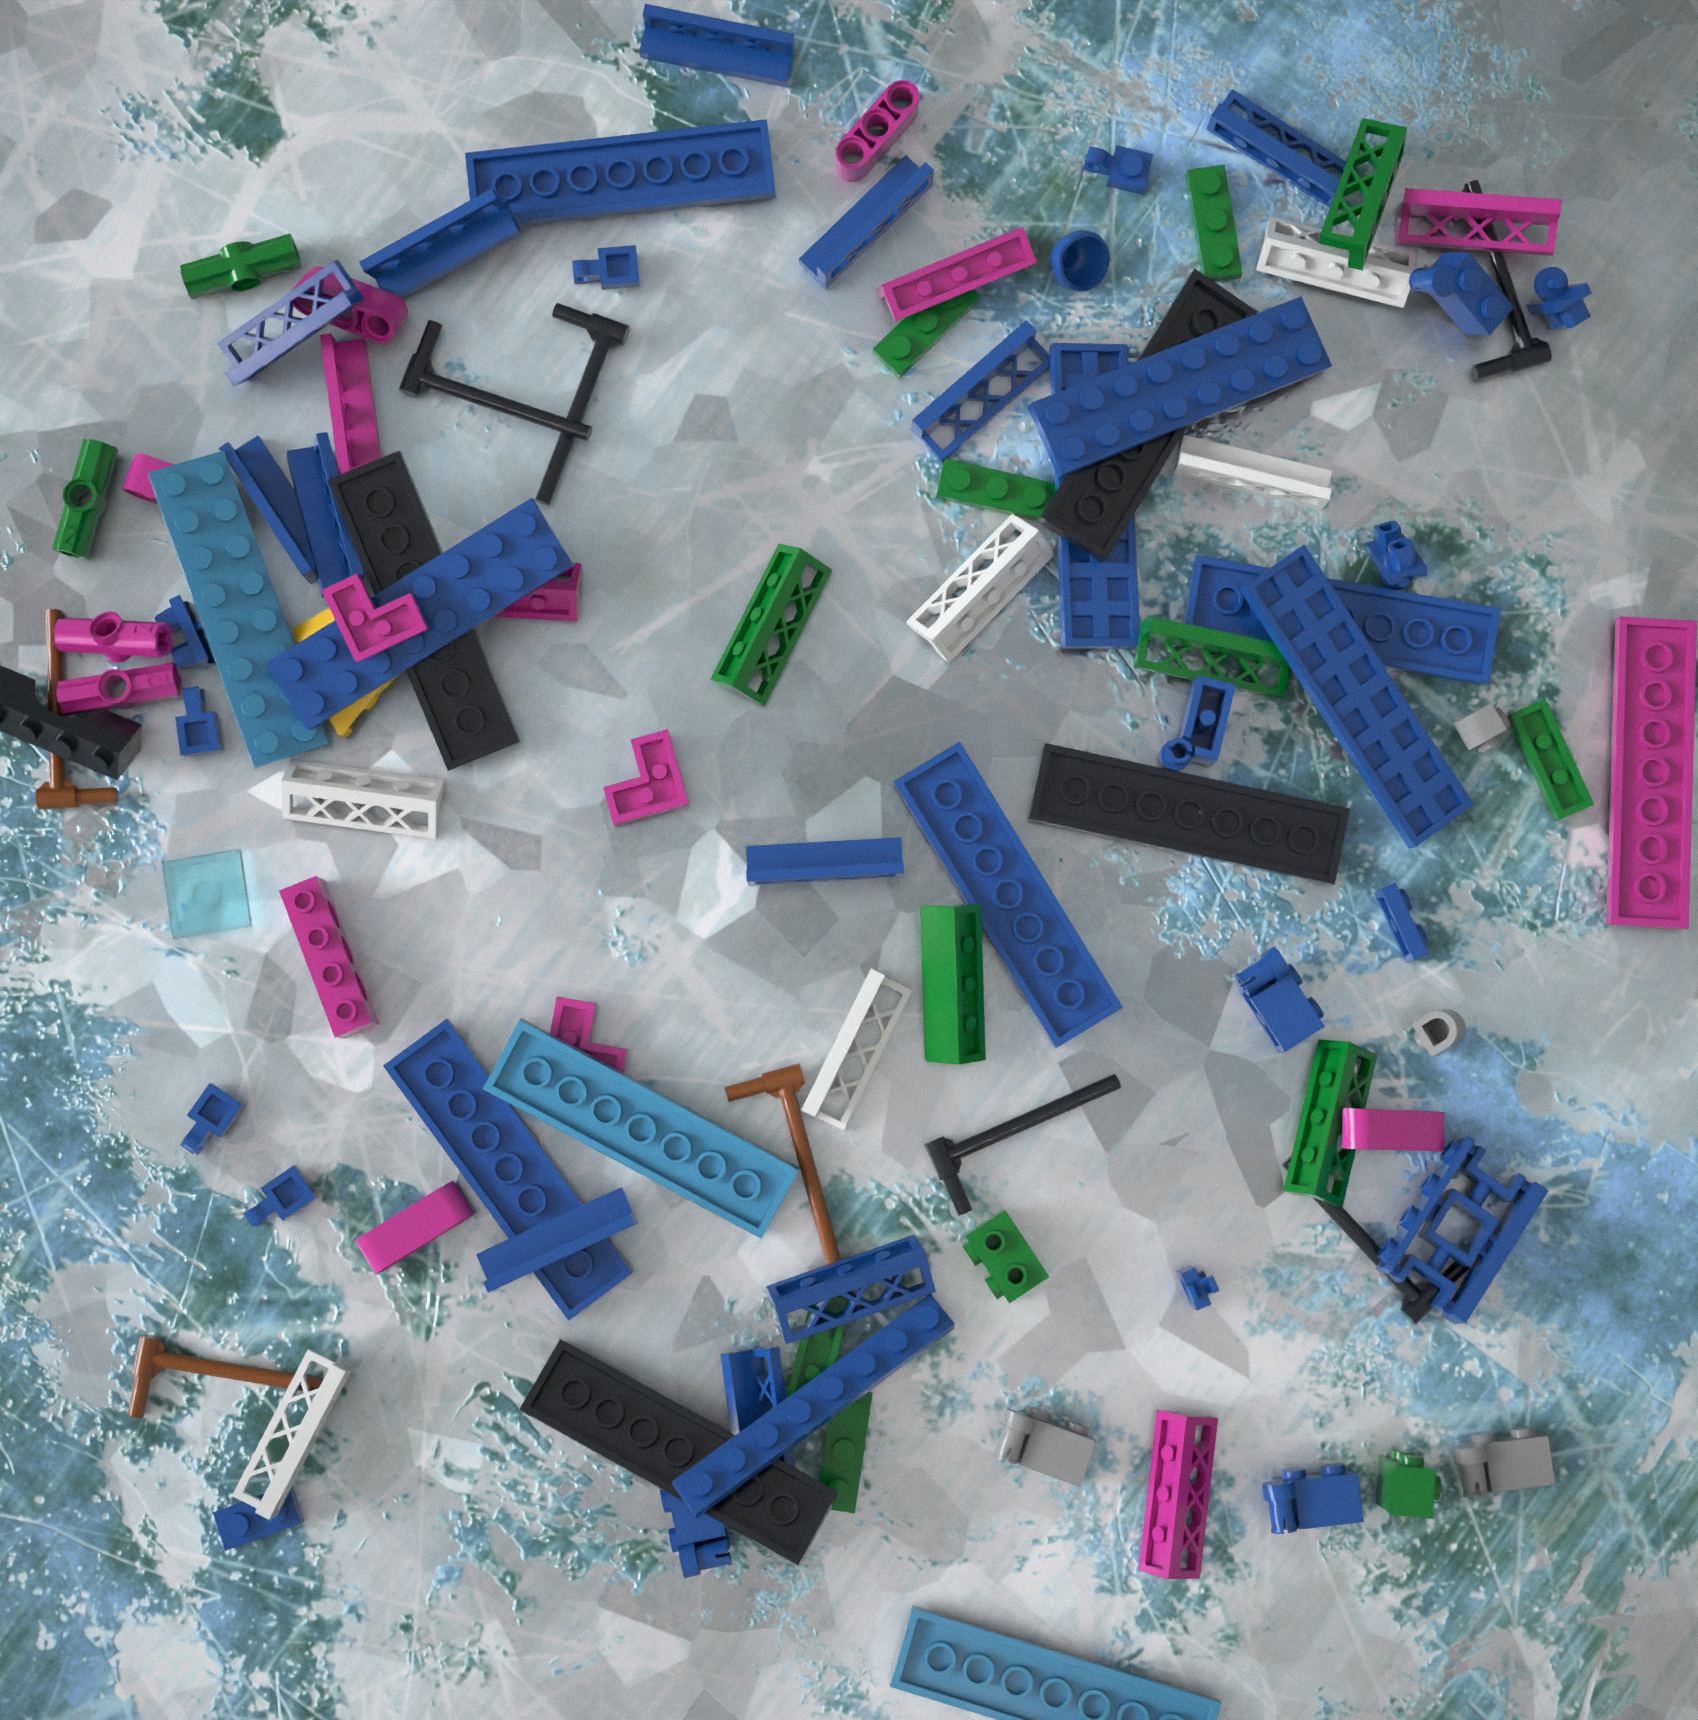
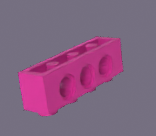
[279,876,380,1039]

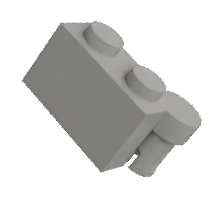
[993,1406,1096,1487]
[1453,1426,1555,1497]

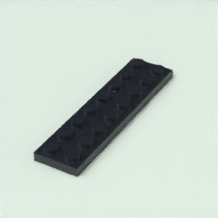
[1037,269,1258,563]
[327,451,521,771]
[1028,743,1350,886]
[520,1339,839,1567]

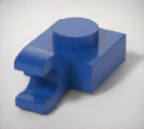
[1083,145,1153,195]
[572,245,640,290]
[175,686,222,757]
[180,1083,245,1155]
[244,1165,318,1227]
[1176,1265,1220,1310]

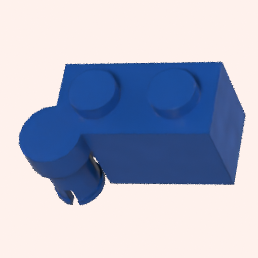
[1409,252,1514,336]
[1159,675,1236,771]
[1235,947,1325,1053]
[1262,1463,1364,1534]
[660,1489,732,1578]

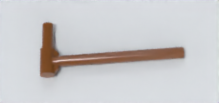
[36,609,118,810]
[725,1063,841,1265]
[127,1335,324,1418]

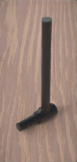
[1464,180,1552,380]
[535,303,630,506]
[399,320,592,441]
[924,1074,1121,1216]
[1282,1156,1470,1325]

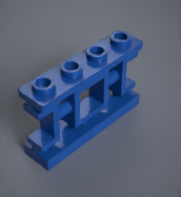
[1376,1136,1548,1324]

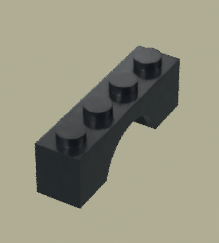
[0,665,142,780]

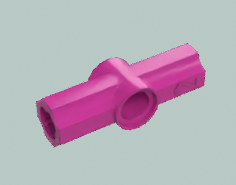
[53,611,173,663]
[56,662,182,716]

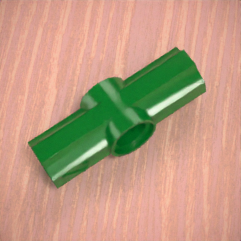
[180,233,302,299]
[52,439,118,559]

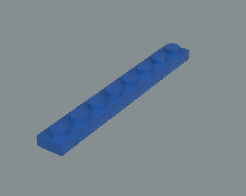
[672,1293,955,1519]

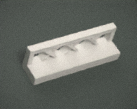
[1256,215,1417,308]
[1173,434,1332,511]
[906,514,1055,663]
[281,759,445,839]
[801,968,913,1131]
[232,1349,352,1520]

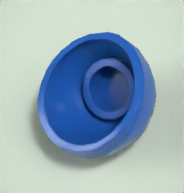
[1050,230,1110,291]

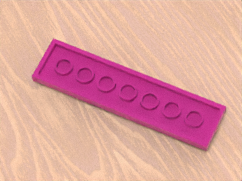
[1606,616,1697,930]

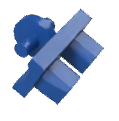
[1526,267,1592,330]
[1365,521,1427,590]
[155,595,216,670]

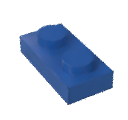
[1373,883,1429,963]
[213,1486,304,1551]

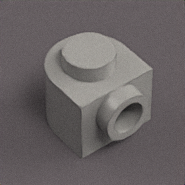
[1453,703,1510,753]
[1411,1009,1466,1057]

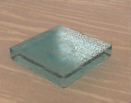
[161,849,252,939]

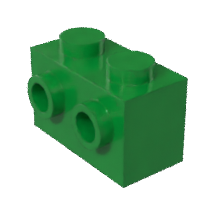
[962,1209,1049,1303]
[1375,1450,1441,1519]

